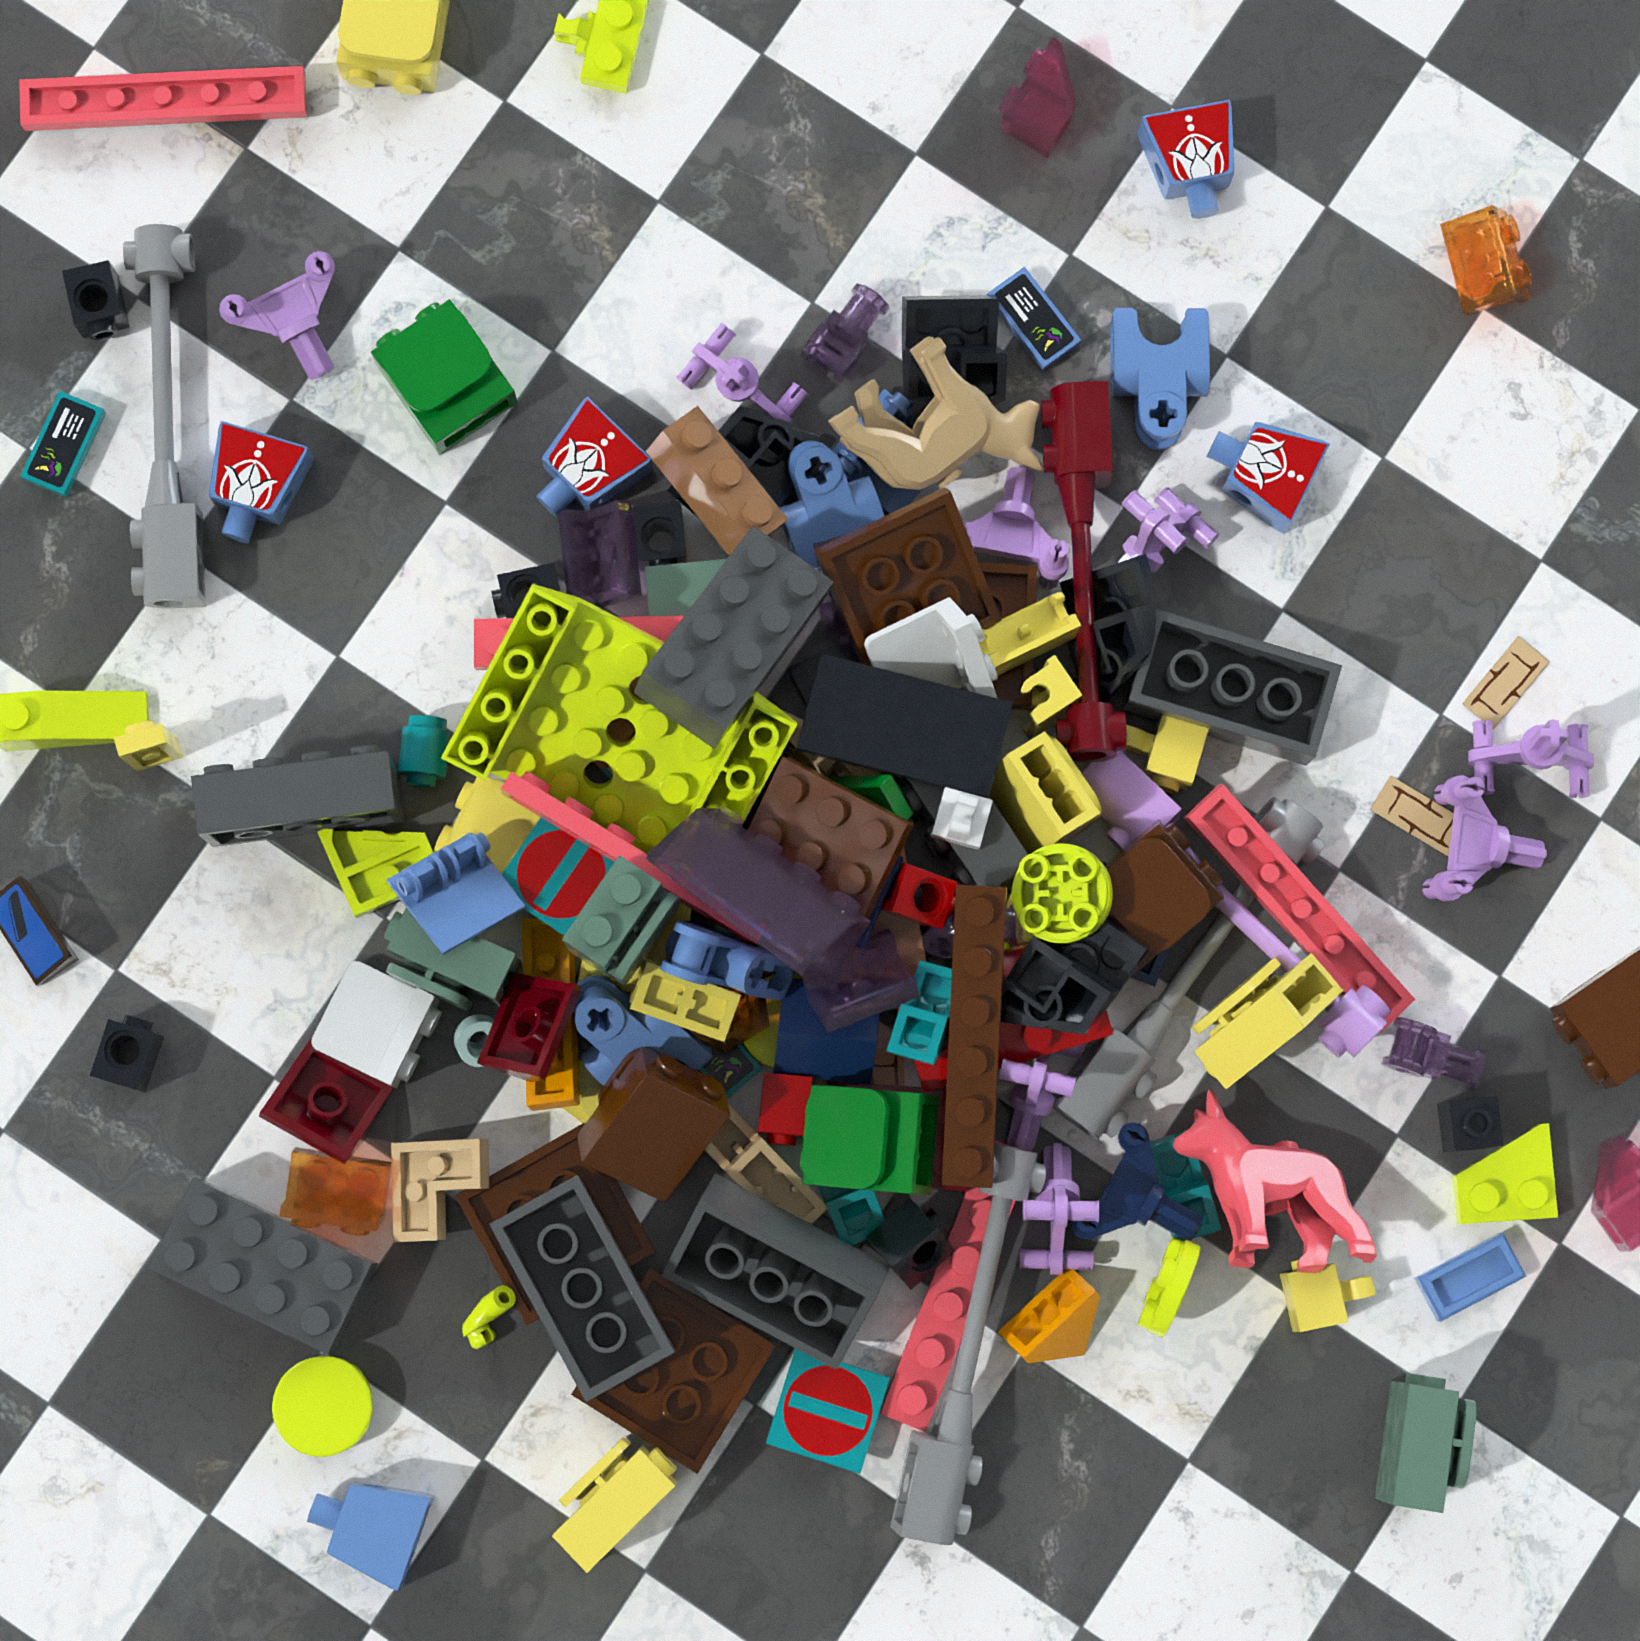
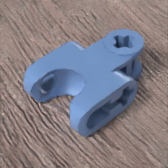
[1110,307,1210,450]
[780,440,884,575]
[660,921,796,1000]
[574,975,714,1086]

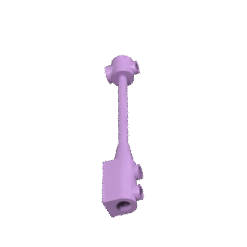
[1082,751,1391,1058]

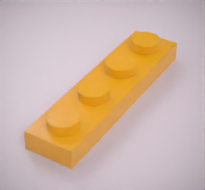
[522,917,580,1111]

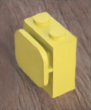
[336,0,450,95]
[990,731,1102,854]
[434,777,541,874]
[1192,953,1343,1089]
[552,1435,678,1573]

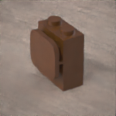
[1104,819,1225,975]
[1549,946,1640,1089]
[577,1047,731,1202]

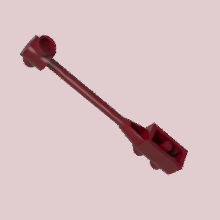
[1041,381,1127,762]

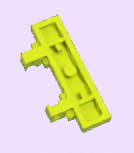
[554,0,649,94]

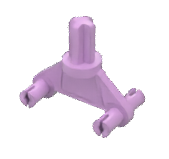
[219,251,335,380]
[676,322,809,422]
[962,465,1069,590]
[1118,487,1220,573]
[1468,719,1594,798]
[1422,775,1547,901]
[998,1043,1085,1151]
[1019,1142,1099,1275]

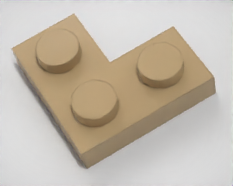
[391,1139,490,1242]

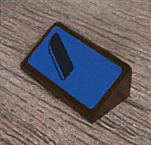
[0,876,79,986]

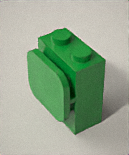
[371,299,518,456]
[800,1085,939,1195]

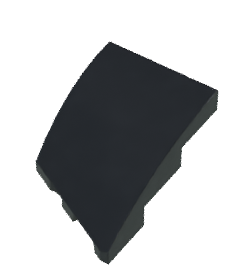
[902,295,1007,429]
[667,406,837,516]
[1059,554,1156,703]
[1001,918,1150,1035]

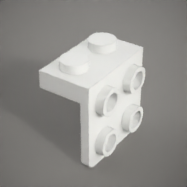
[864,597,998,698]
[312,961,442,1089]

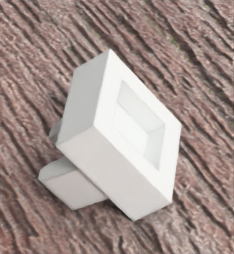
[931,787,993,850]

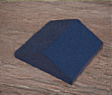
[773,978,881,1085]

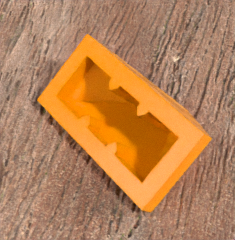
[998,1269,1100,1364]

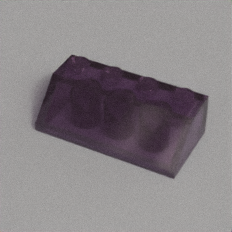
[646,805,871,976]

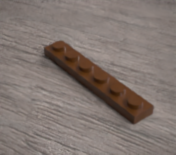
[942,884,1007,1188]

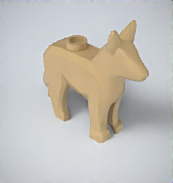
[828,336,1044,490]

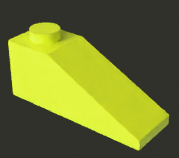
[0,691,149,752]

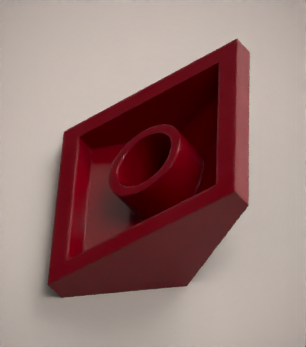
[477,973,582,1082]
[259,1039,394,1165]

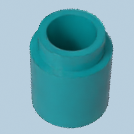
[398,715,451,788]

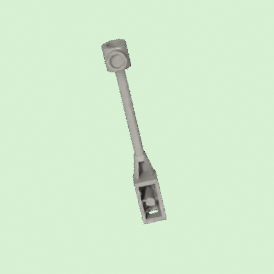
[123,224,206,609]
[1052,797,1325,1140]
[890,1143,1046,1545]

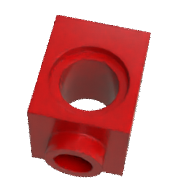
[881,863,958,929]
[758,1072,812,1146]

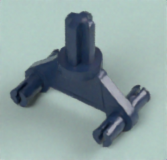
[1070,1122,1203,1241]

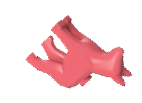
[1173,1089,1377,1274]

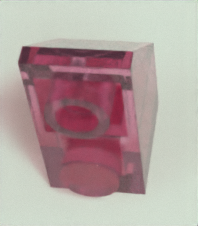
[999,37,1076,158]
[1591,1136,1640,1252]

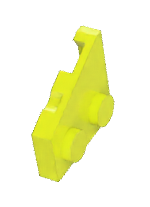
[318,829,434,918]
[1453,1123,1558,1224]

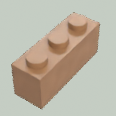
[646,406,788,556]

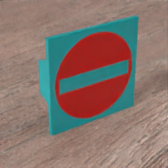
[502,818,614,936]
[766,1348,890,1474]

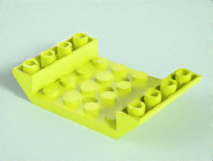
[441,584,797,882]

